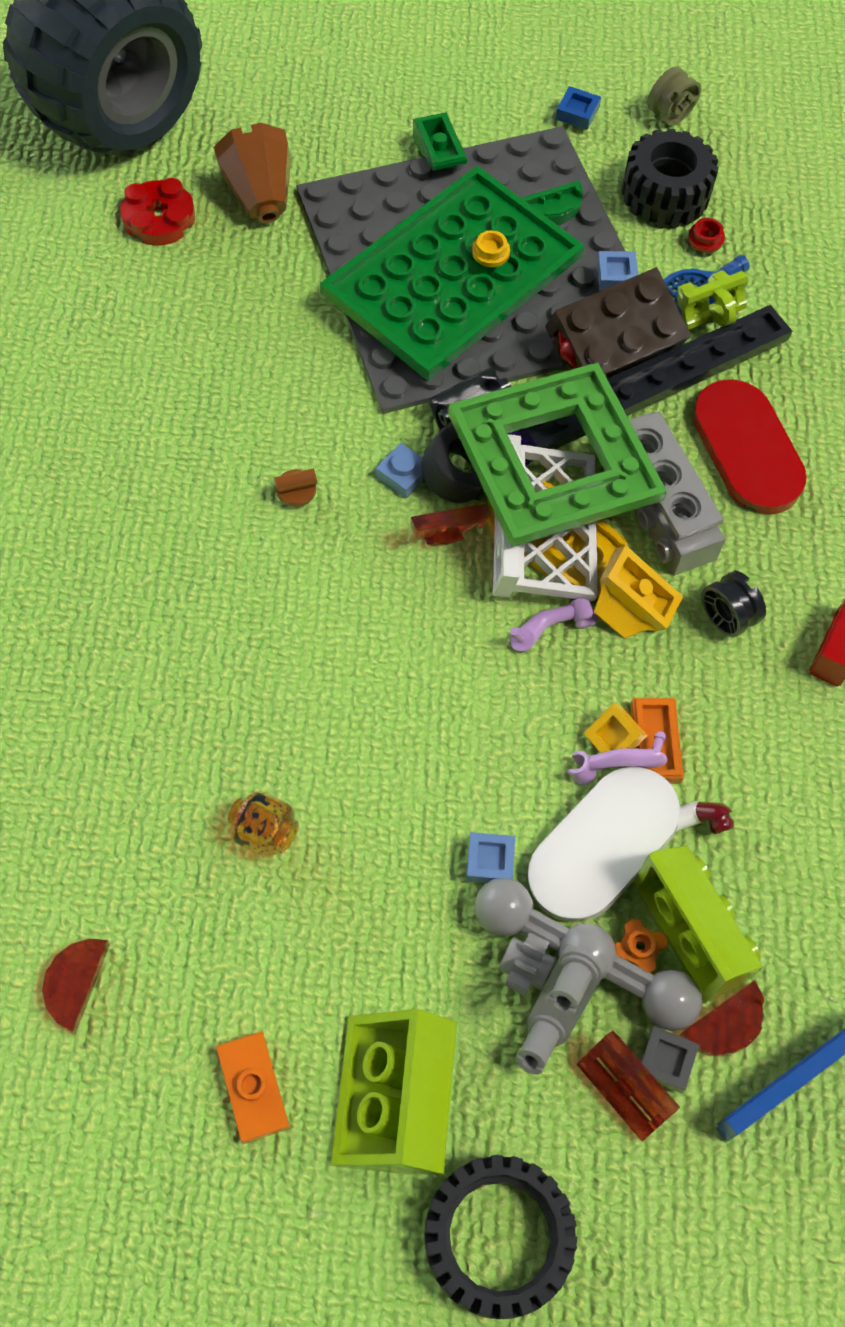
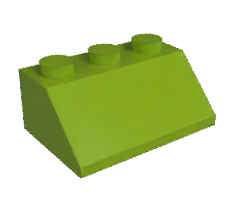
[633,845,763,1004]
[331,1008,457,1174]

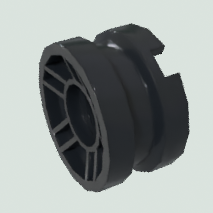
[701,570,766,638]

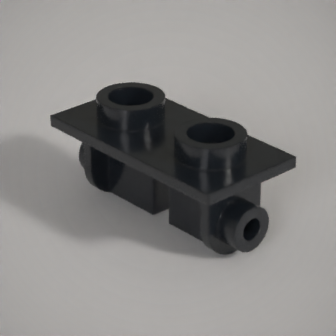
[427,366,511,431]

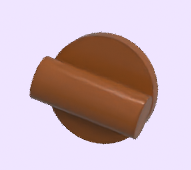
[274,468,317,507]

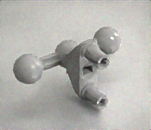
[474,878,702,1075]

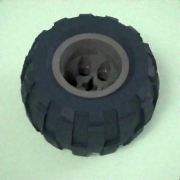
[3,0,202,156]

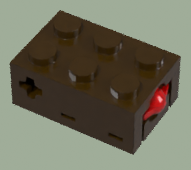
[545,267,691,379]

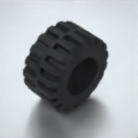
[621,129,719,228]

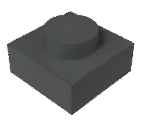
[636,1026,700,1094]

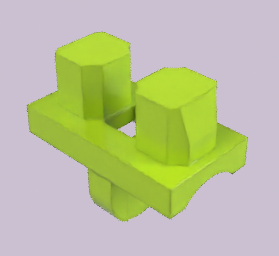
[677,270,748,330]

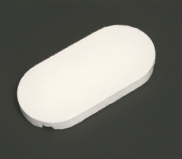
[528,767,680,922]

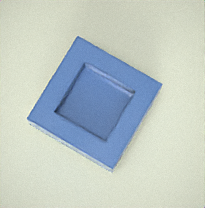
[597,251,638,290]
[376,443,424,498]
[466,832,515,883]

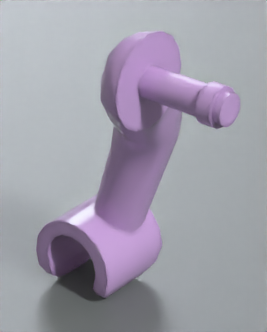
[510,598,598,652]
[567,731,668,785]

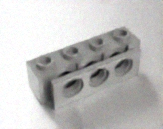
[629,411,726,576]

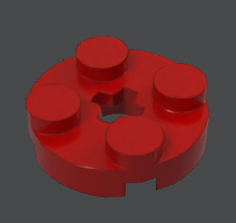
[120,178,195,246]

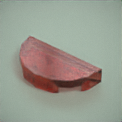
[410,503,491,546]
[42,938,110,1035]
[679,980,764,1056]

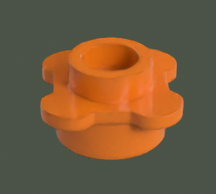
[615,919,667,973]

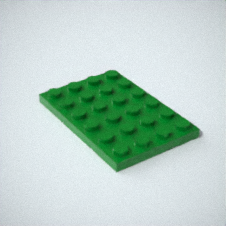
[320,165,585,381]

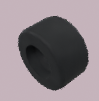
[421,424,484,503]

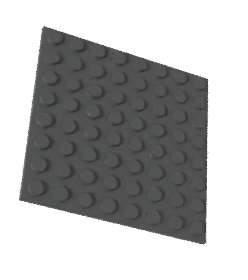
[296,126,625,414]

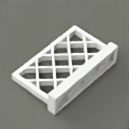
[493,434,598,601]

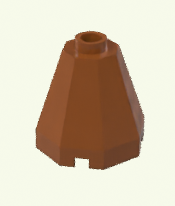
[214,123,291,223]

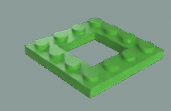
[448,362,667,547]

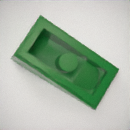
[413,113,468,171]

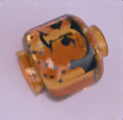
[228,790,299,858]

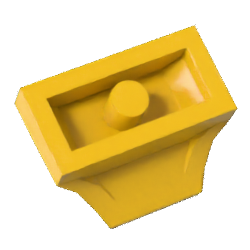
[594,545,684,639]

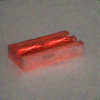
[576,1030,680,1142]

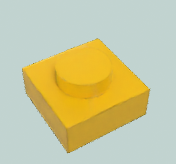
[584,703,648,753]

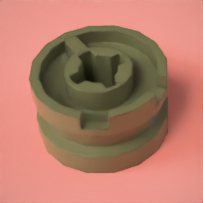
[647,66,702,126]

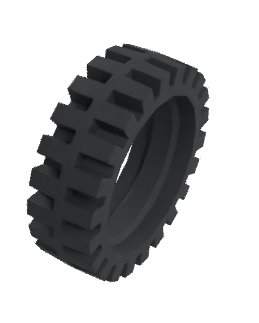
[424,1155,577,1319]

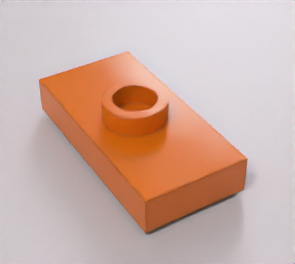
[216,1031,290,1145]

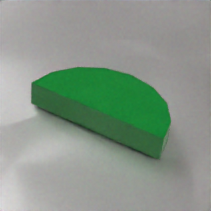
[522,180,583,225]

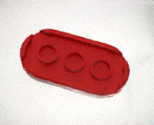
[693,379,807,514]

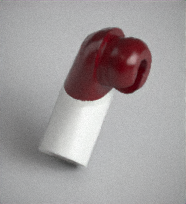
[676,801,734,834]

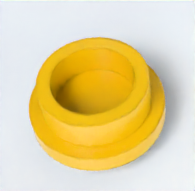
[472,230,510,267]

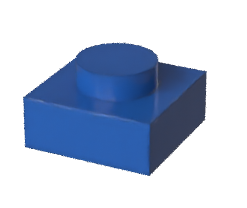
[555,86,601,130]

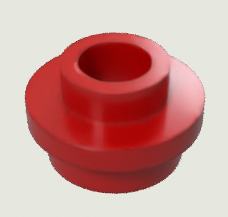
[688,218,725,253]

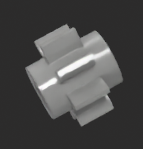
[498,932,556,995]

